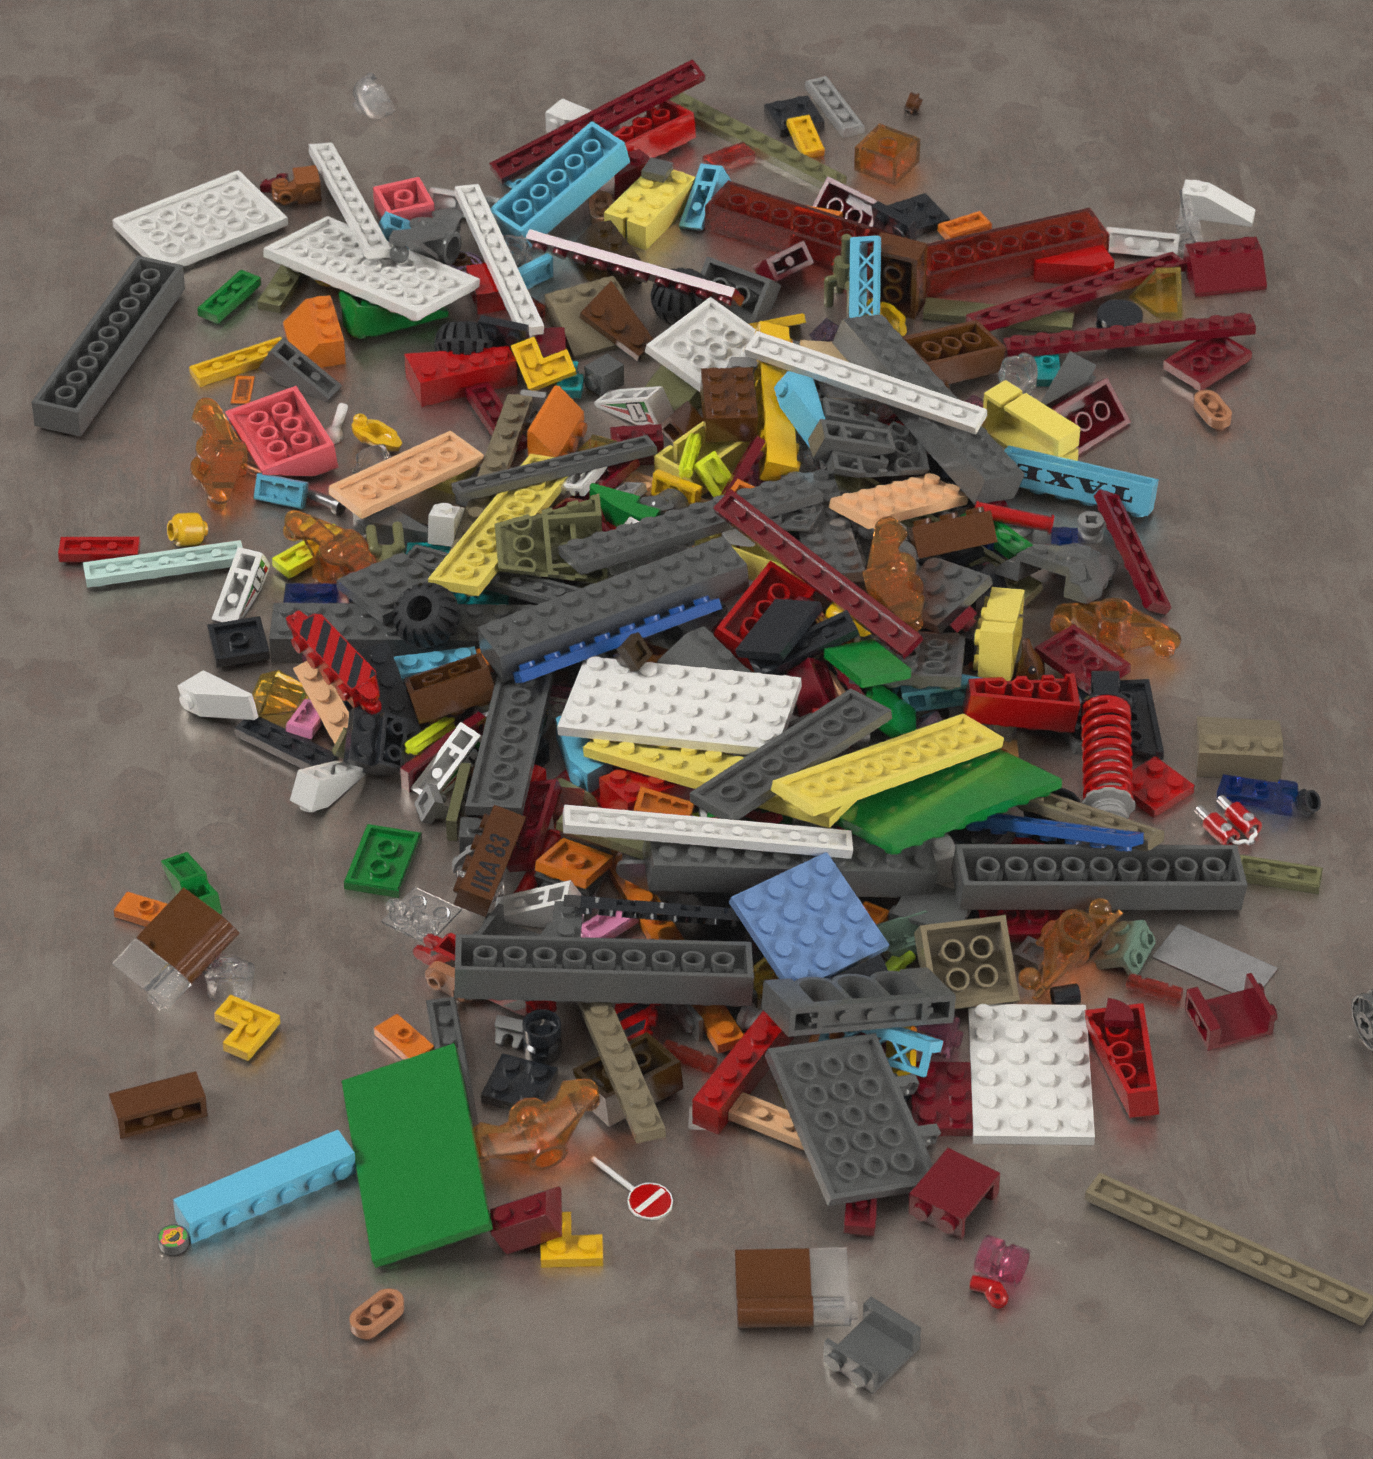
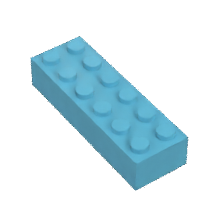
[490,121,630,251]

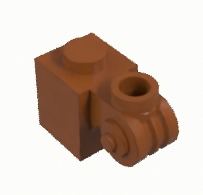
[271,165,322,205]

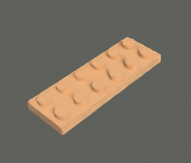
[329,431,484,519]
[829,473,968,529]

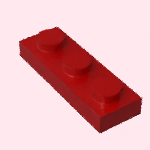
[58,537,141,563]

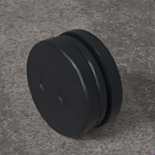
[1096,299,1143,329]

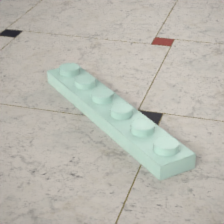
[83,540,243,588]

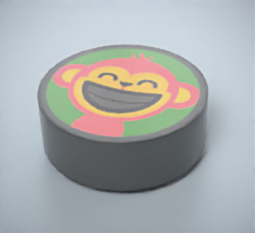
[157,1224,189,1255]

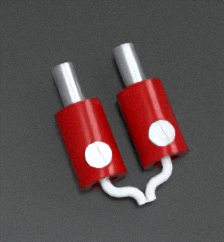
[1195,795,1262,846]

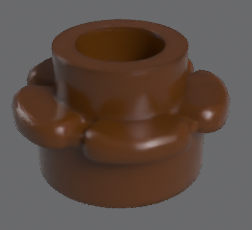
[904,92,923,115]

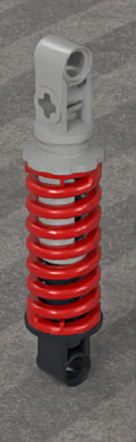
[1079,671,1135,819]

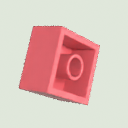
[373,177,435,220]

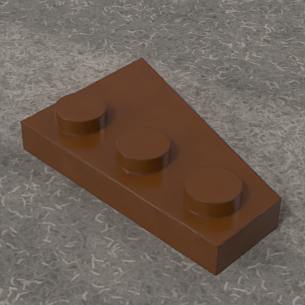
[579,281,654,361]

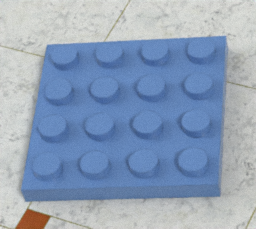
[729,852,889,982]

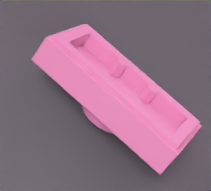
[286,699,323,739]
[581,911,639,938]

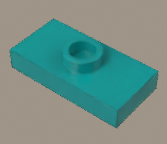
[1033,354,1060,387]

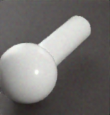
[325,403,348,444]

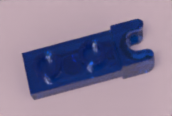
[1216,774,1299,816]

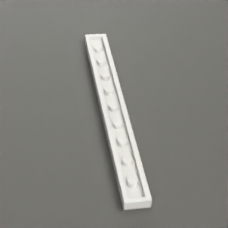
[309,143,391,261]
[455,184,544,337]
[745,331,987,435]
[563,805,853,859]

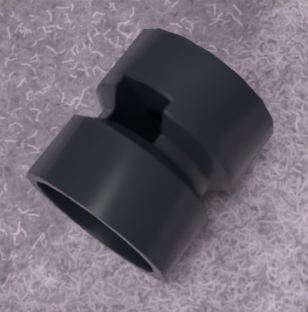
[522,1009,562,1065]

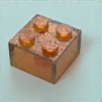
[854,124,920,186]

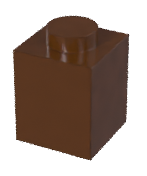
[661,401,703,444]

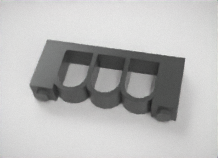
[761,967,956,1037]

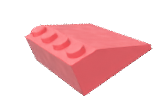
[225,386,338,476]

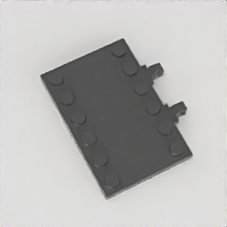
[765,1033,941,1206]

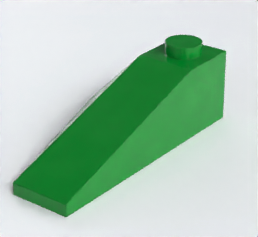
[339,289,449,339]

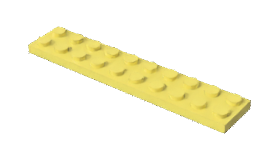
[428,454,568,596]
[771,714,1004,817]
[583,739,856,828]

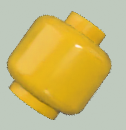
[167,512,208,547]

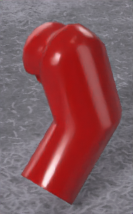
[969,1275,1009,1308]

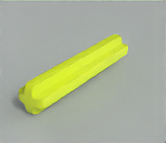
[678,433,702,479]
[405,716,456,756]

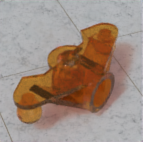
[190,398,247,512]
[283,510,377,589]
[862,516,925,631]
[1050,598,1181,659]
[1018,898,1124,1002]
[473,1079,600,1171]

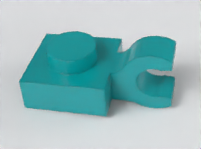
[557,361,584,398]

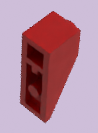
[1034,244,1115,284]

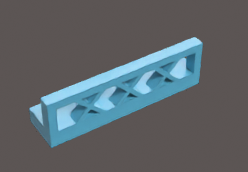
[849,235,881,318]
[818,1027,943,1077]

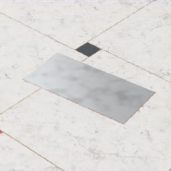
[1152,924,1278,993]

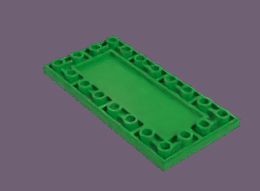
[833,749,1062,855]
[341,1043,493,1268]

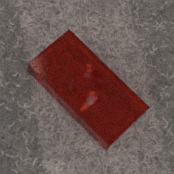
[702,142,755,171]

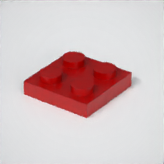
[1132,756,1195,818]

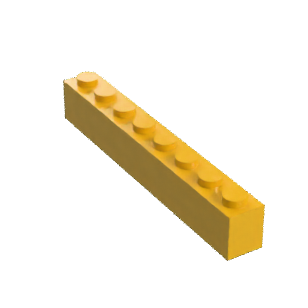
[753,321,800,481]

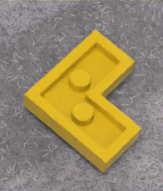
[511,337,577,391]
[214,994,281,1061]
[541,1212,603,1268]

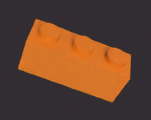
[283,295,346,368]
[527,385,587,457]

